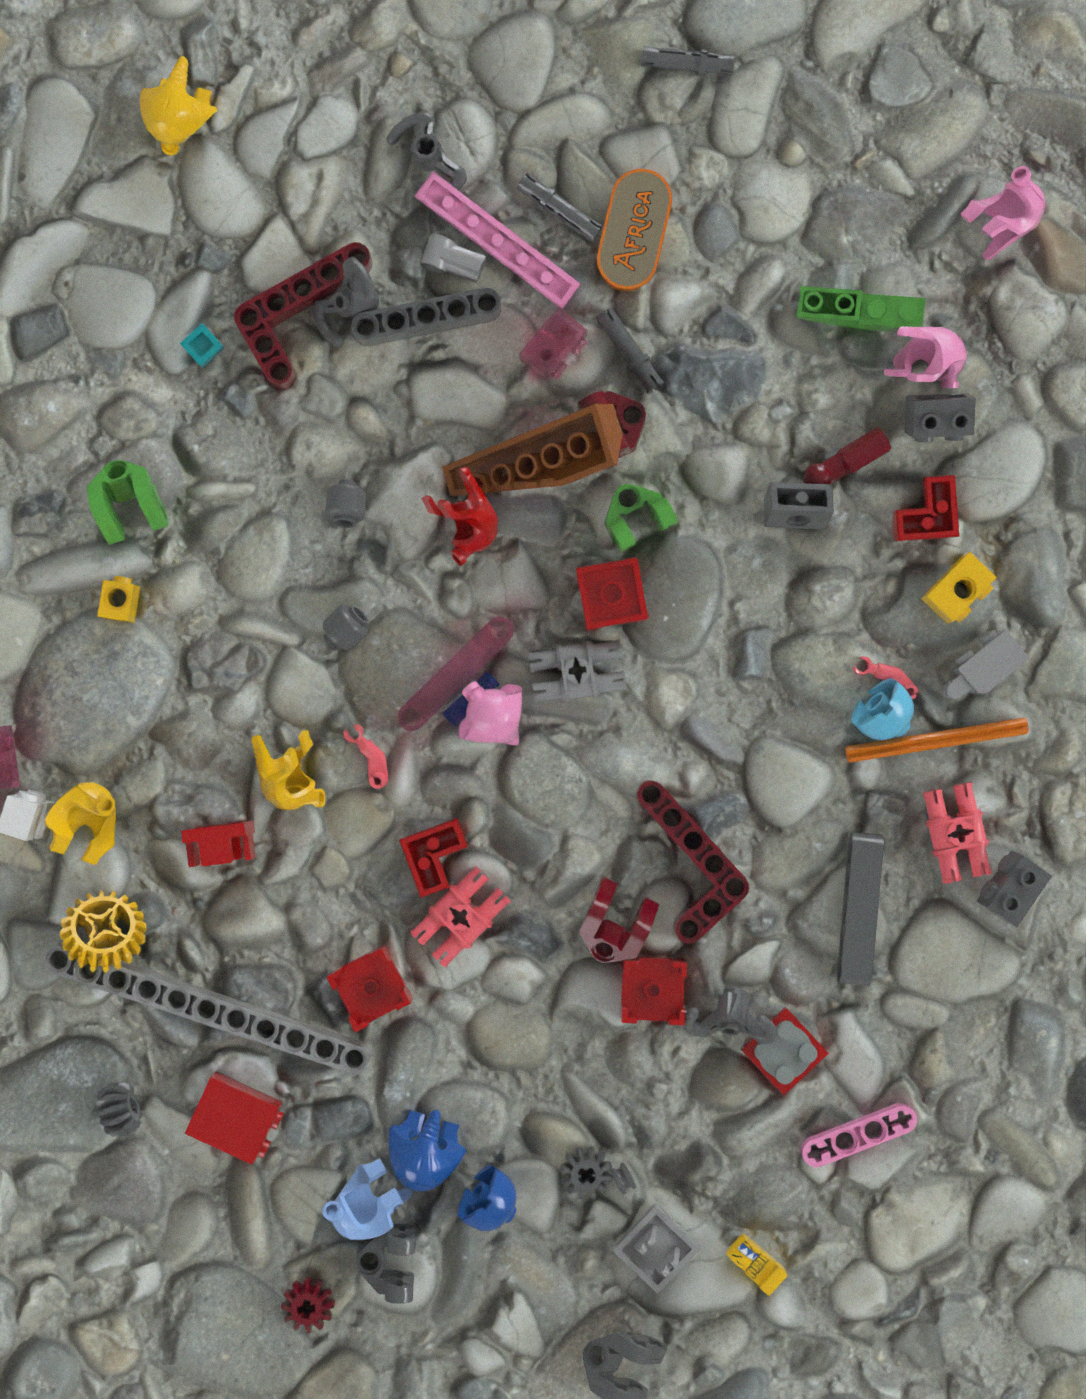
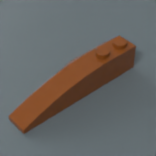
[442,404,622,496]

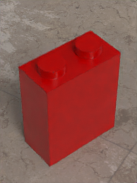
[184,1071,284,1165]

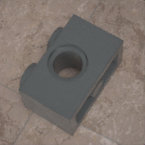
[764,482,834,529]

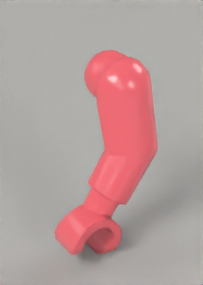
[852,656,918,700]
[343,724,388,789]

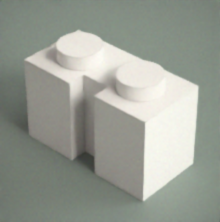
[0,790,54,841]

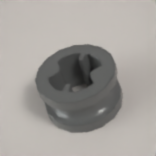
[610,1162,637,1195]

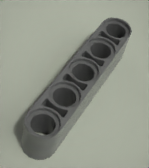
[351,288,501,346]
[837,832,884,986]

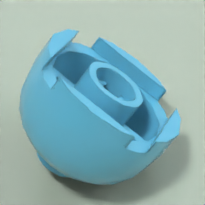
[851,678,914,741]

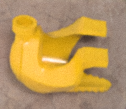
[140,56,217,156]
[251,730,326,811]
[45,782,116,865]

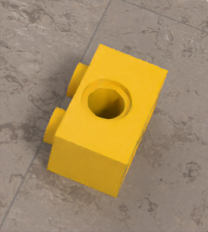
[921,552,997,624]

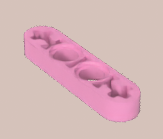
[800,1103,917,1167]

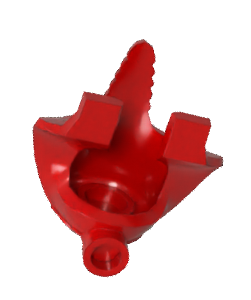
[421,467,498,566]

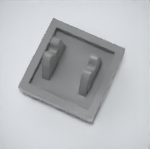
[612,1203,701,1294]

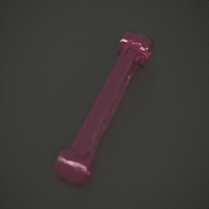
[398,617,514,731]

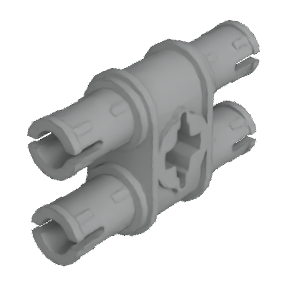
[528,640,627,703]

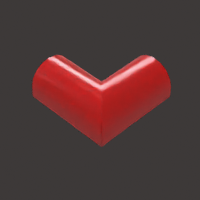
[892,475,960,542]
[399,818,468,898]

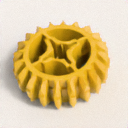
[60,890,146,973]

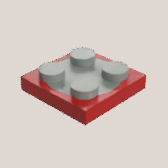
[740,1007,829,1095]

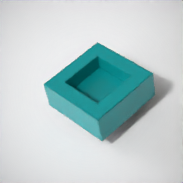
[180,323,225,368]

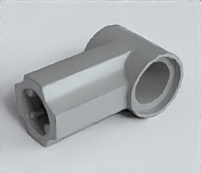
[420,234,486,283]

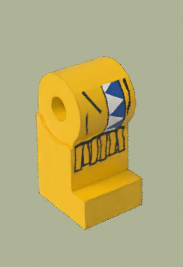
[725,1233,788,1296]

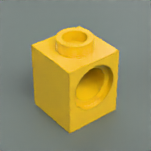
[97,576,140,623]

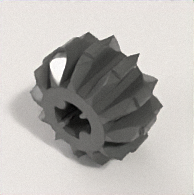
[96,1082,142,1138]
[560,1145,613,1200]

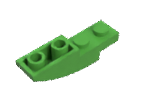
[797,286,926,332]

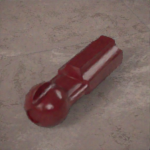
[803,427,892,485]

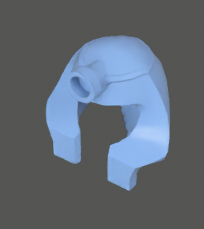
[322,1158,413,1240]

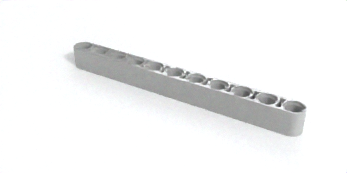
[44,944,371,1074]

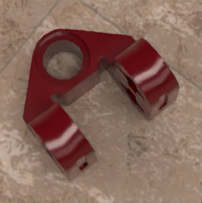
[578,391,646,459]
[579,877,659,963]

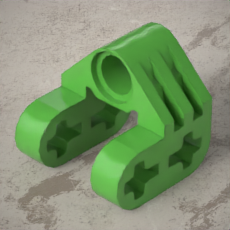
[86,460,169,545]
[604,484,678,553]

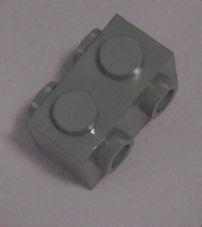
[905,393,976,442]
[977,850,1052,927]

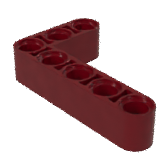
[234,242,373,390]
[636,780,749,944]

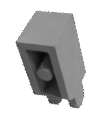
[941,629,1030,700]

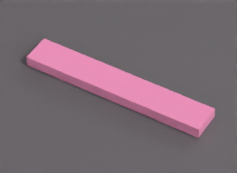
[415,171,581,309]

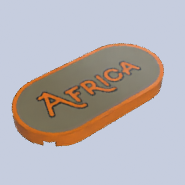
[597,169,672,292]

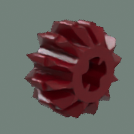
[281,1277,335,1334]

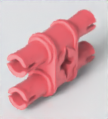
[922,782,992,884]
[410,866,511,968]

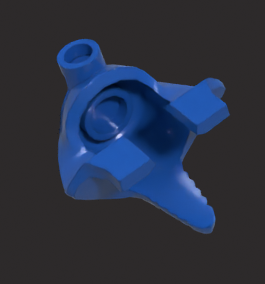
[389,1109,466,1192]

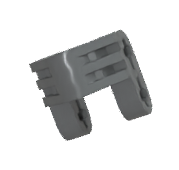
[355,1224,416,1304]
[583,1332,667,1399]

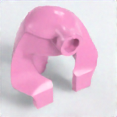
[961,166,1046,260]
[884,326,967,388]
[459,681,522,746]

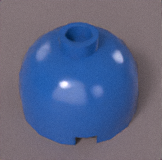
[457,1165,517,1231]

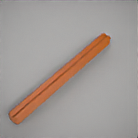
[845,718,1029,762]

